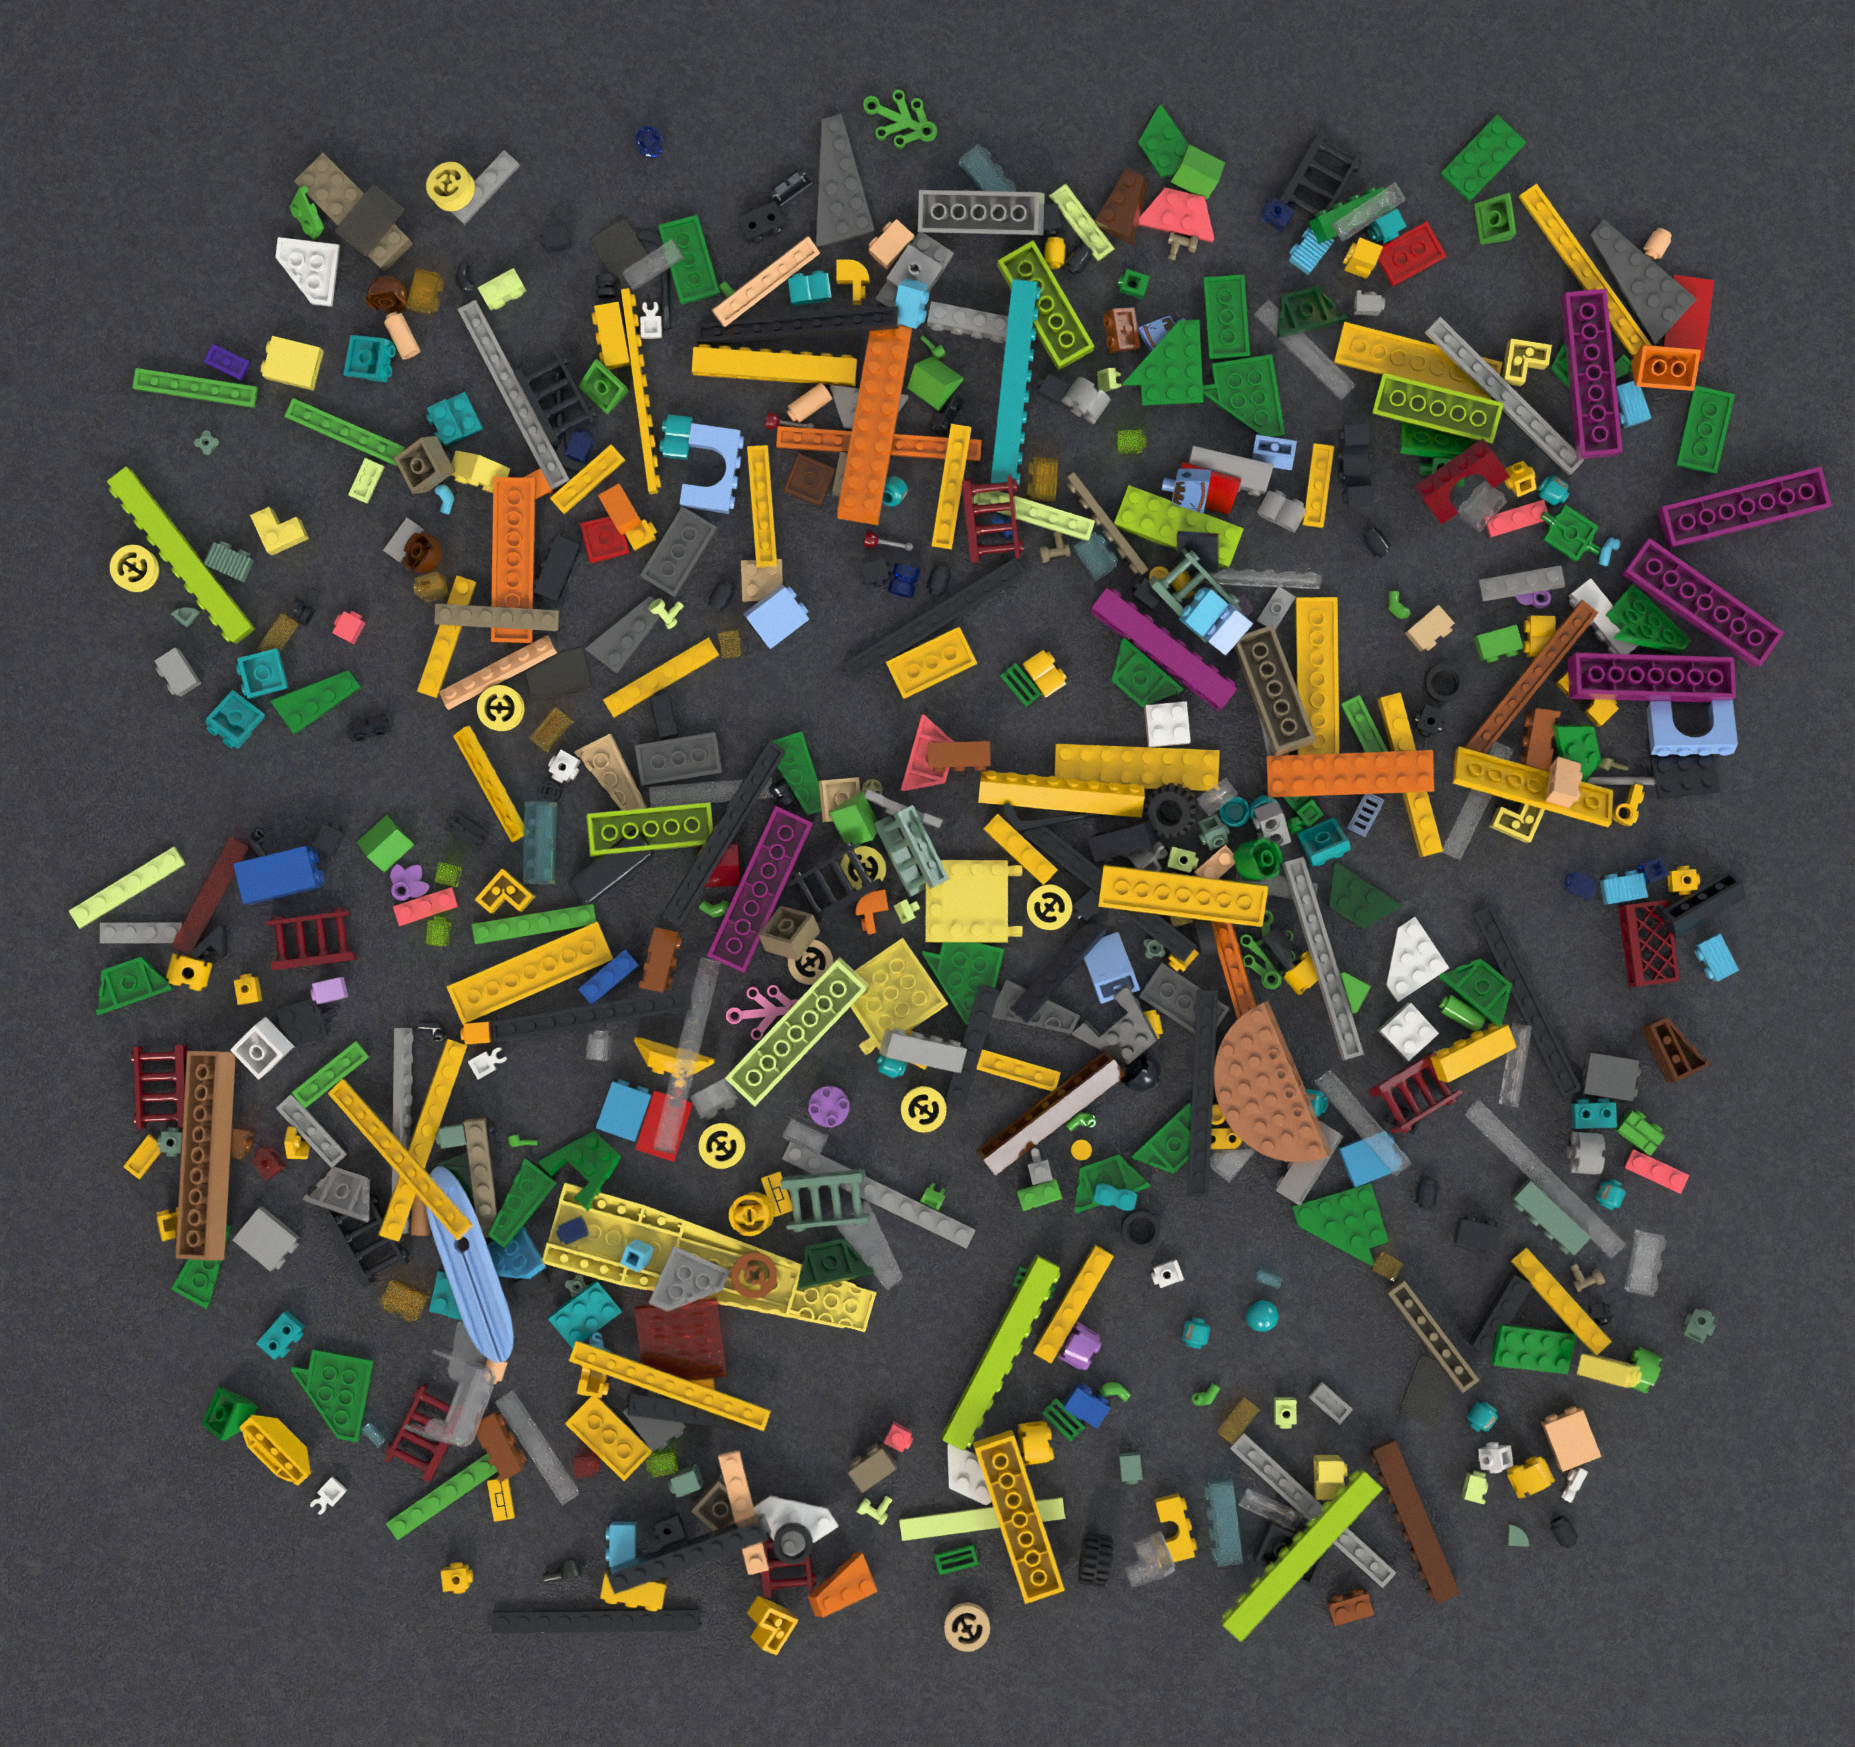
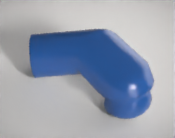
[991,512,1013,540]

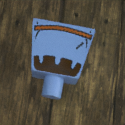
[1138,316,1185,352]
[1162,469,1212,513]

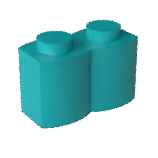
[788,270,832,306]
[660,414,693,460]
[1092,1183,1137,1211]

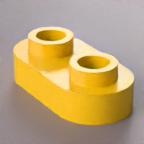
[1211,1128,1242,1149]

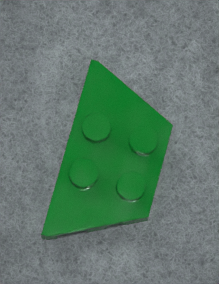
[1138,105,1189,178]
[1111,637,1183,708]
[1552,724,1601,782]
[96,957,174,1015]
[1439,958,1512,1028]
[1131,1102,1191,1174]
[1074,1154,1150,1213]

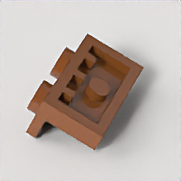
[1103,308,1140,353]
[1327,1588,1374,1626]

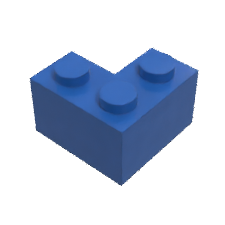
[1062,1383,1111,1429]

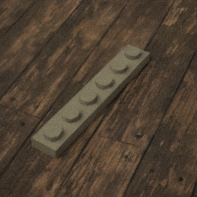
[1066,472,1148,577]
[435,604,559,631]
[464,1118,498,1238]

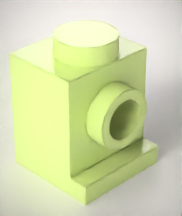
[1166,847,1199,873]
[1274,1397,1297,1429]
[1461,1470,1488,1504]

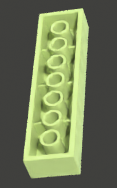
[725,957,870,1106]

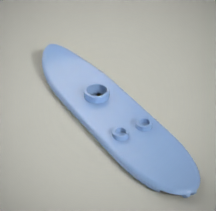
[426,1166,513,1363]

